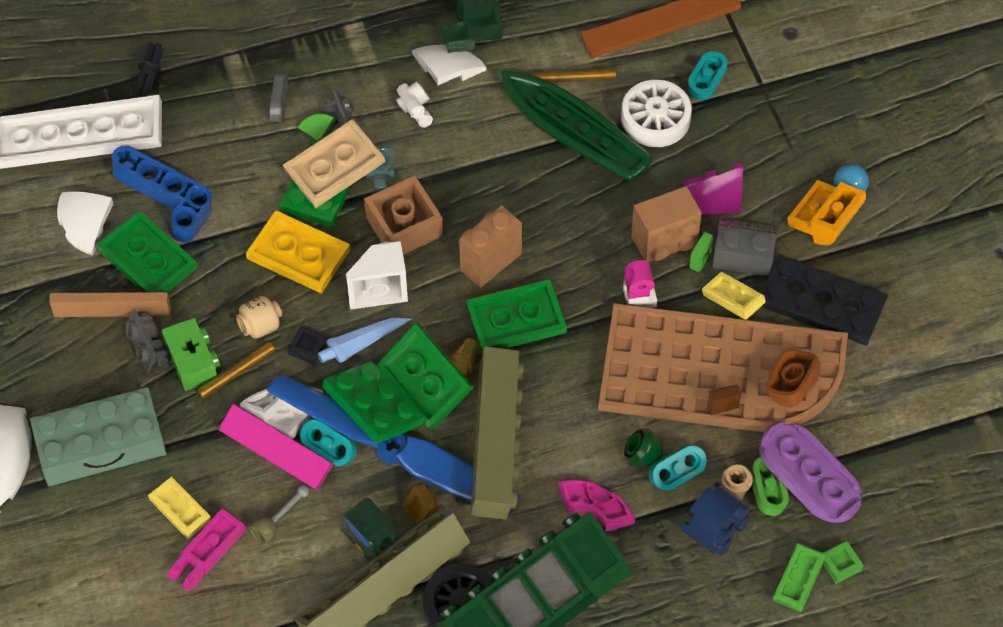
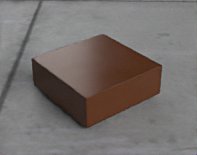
[707,384,741,416]

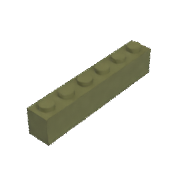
[470,346,524,520]
[294,508,471,627]

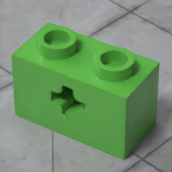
[161,318,220,392]

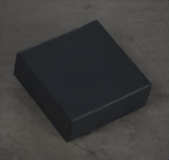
[287,326,327,365]

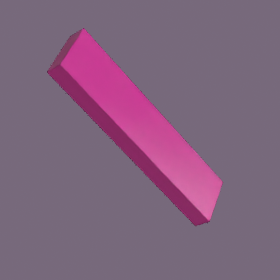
[218,404,334,490]

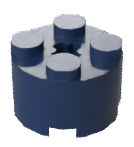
[682,481,751,555]

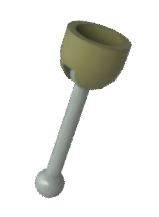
[249,485,309,545]

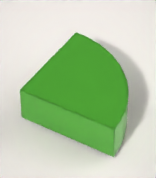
[298,114,337,141]

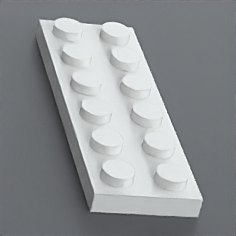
[0,95,162,169]

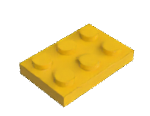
[246,210,351,294]

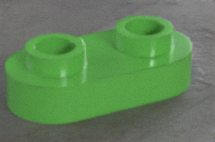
[750,457,789,516]

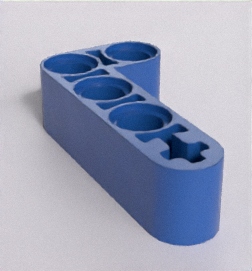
[112,146,212,242]

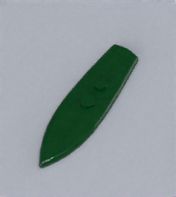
[499,70,653,181]

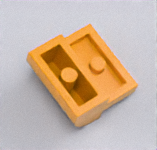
[787,180,866,246]

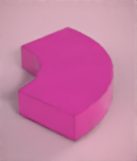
[558,480,635,532]

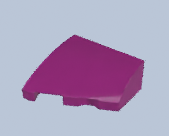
[683,162,743,215]

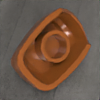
[766,350,820,407]

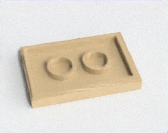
[283,119,386,209]

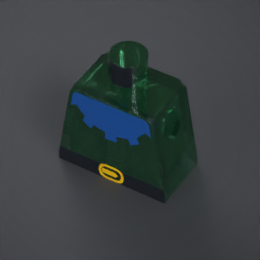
[341,497,399,561]

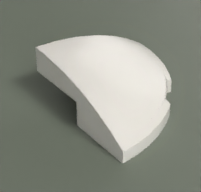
[412,45,486,85]
[57,192,113,256]
[240,386,324,439]

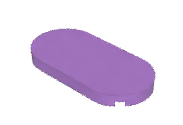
[759,422,862,523]

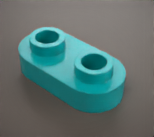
[688,51,728,100]
[300,420,357,466]
[649,445,707,491]

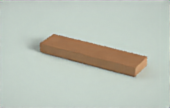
[49,292,171,317]

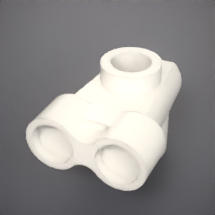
[396,81,433,127]

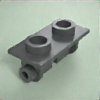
[323,90,363,132]
[125,309,170,373]

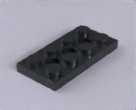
[761,255,888,346]

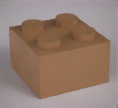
[364,176,443,255]
[631,186,701,262]

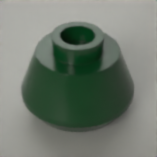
[624,428,663,468]

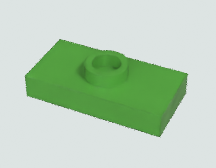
[773,543,826,612]

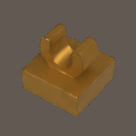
[402,484,444,526]

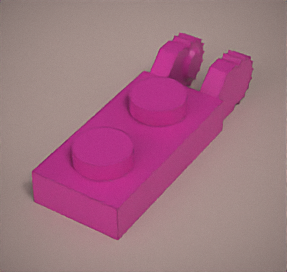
[168,509,246,592]

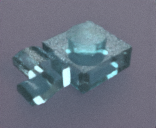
[366,149,395,193]

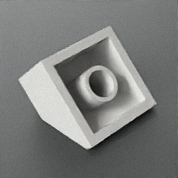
[346,241,408,310]

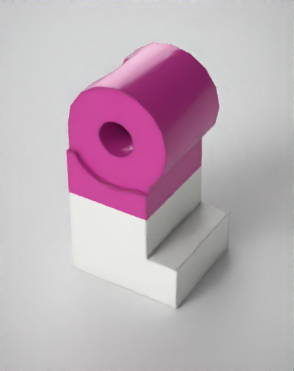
[623,260,657,308]

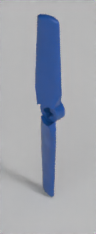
[267,374,519,516]

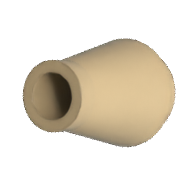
[722,465,753,499]

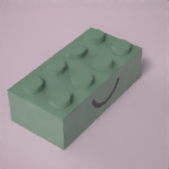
[30,387,166,487]

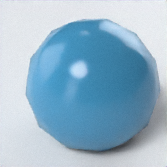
[833,164,869,191]

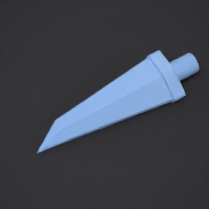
[318,317,411,363]

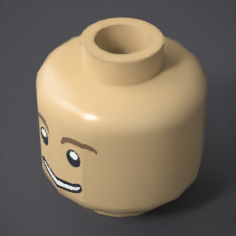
[236,296,282,339]

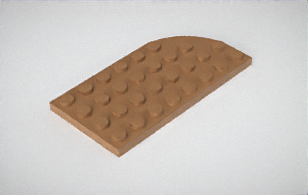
[598,303,848,432]

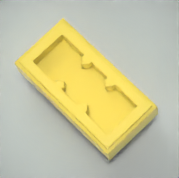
[702,271,765,320]
[148,476,212,540]

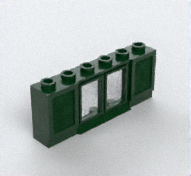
[435,511,632,627]

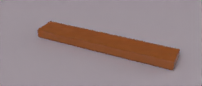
[581,0,741,58]

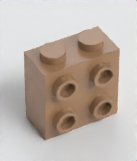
[459,205,522,288]

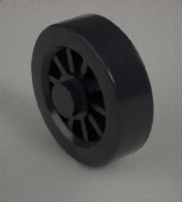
[423,564,501,627]

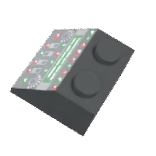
[713,218,777,277]

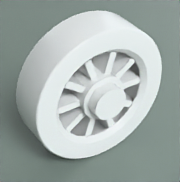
[621,80,692,147]

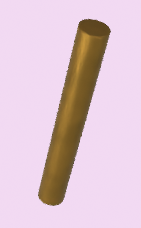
[533,68,616,83]
[196,342,275,400]

